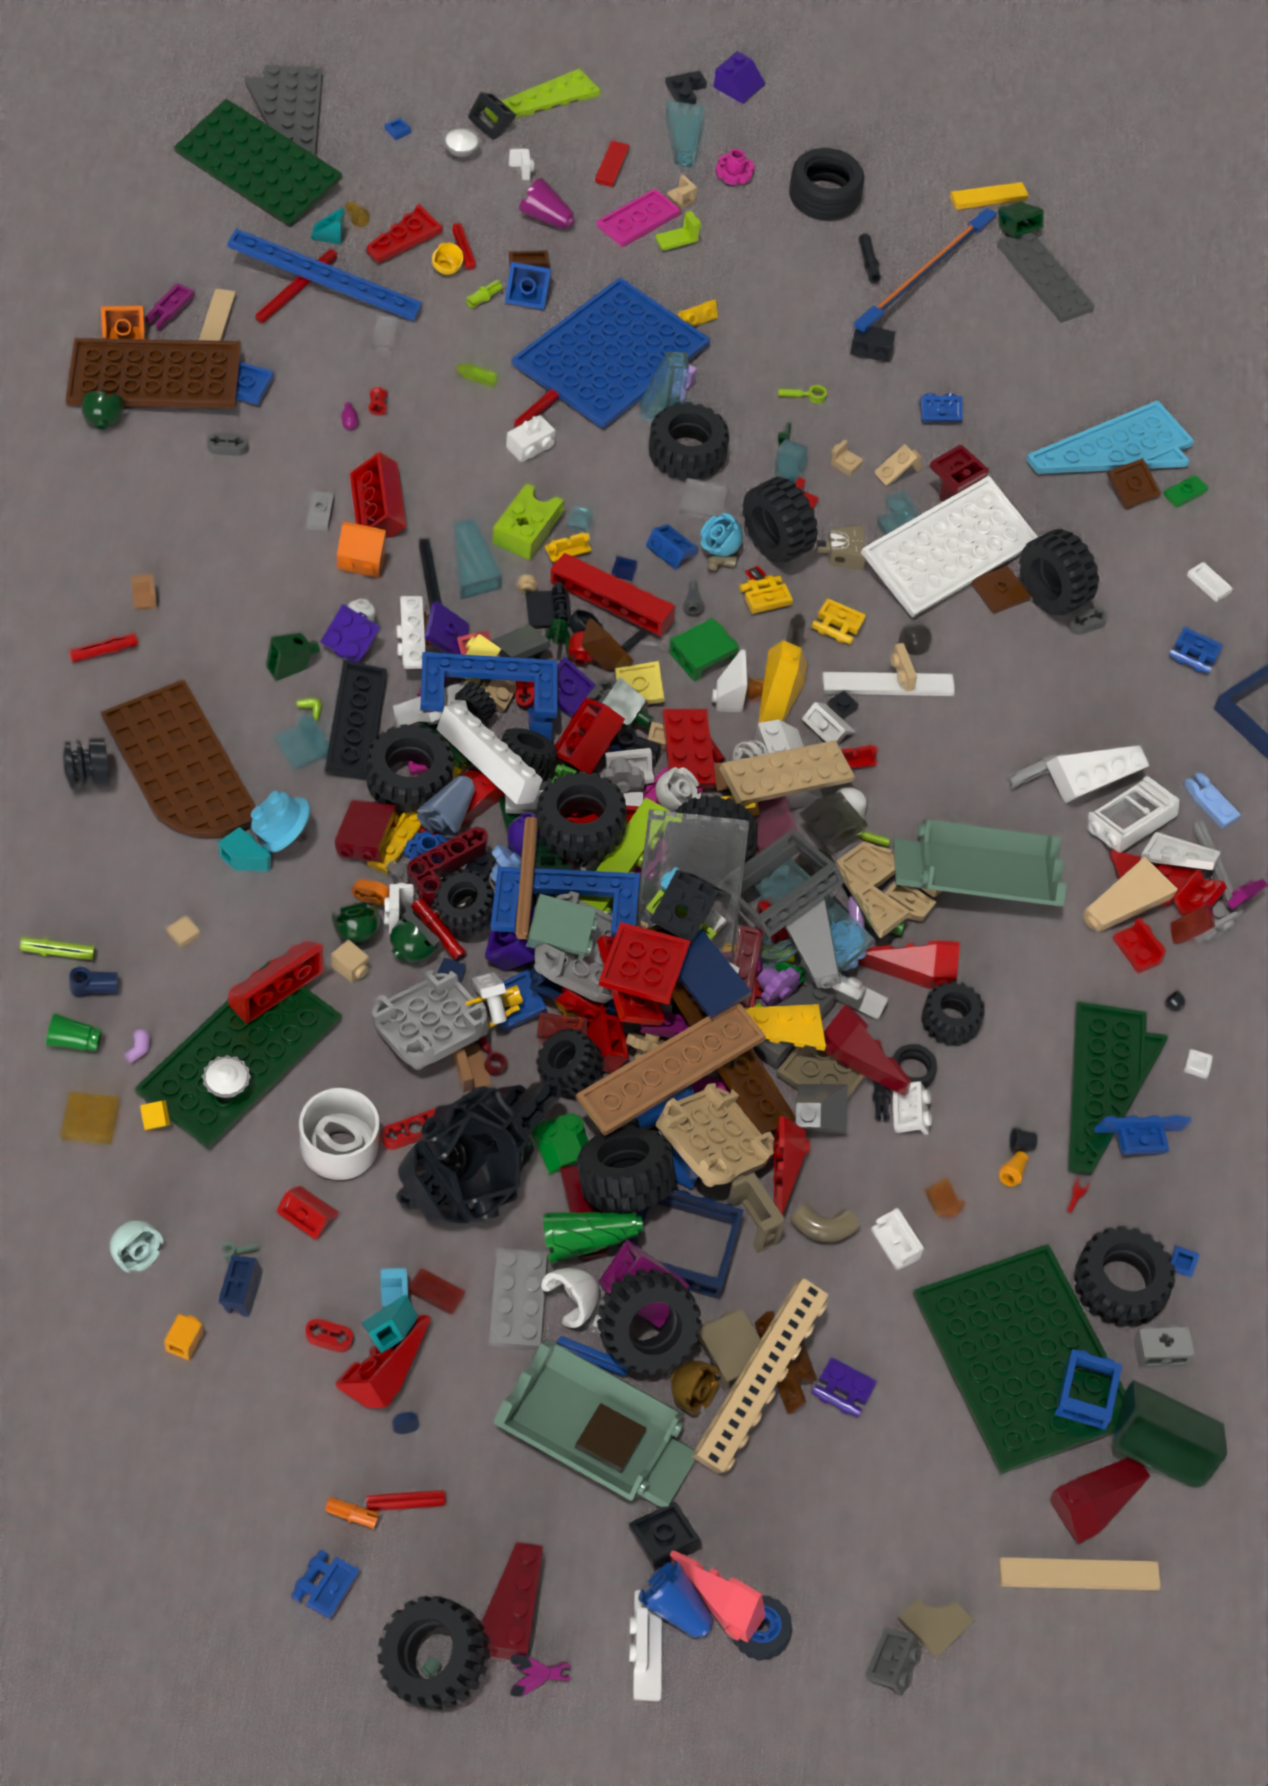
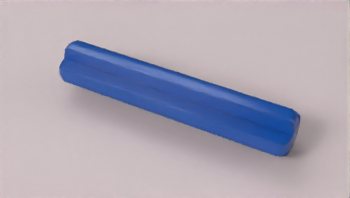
[557,1336,629,1377]

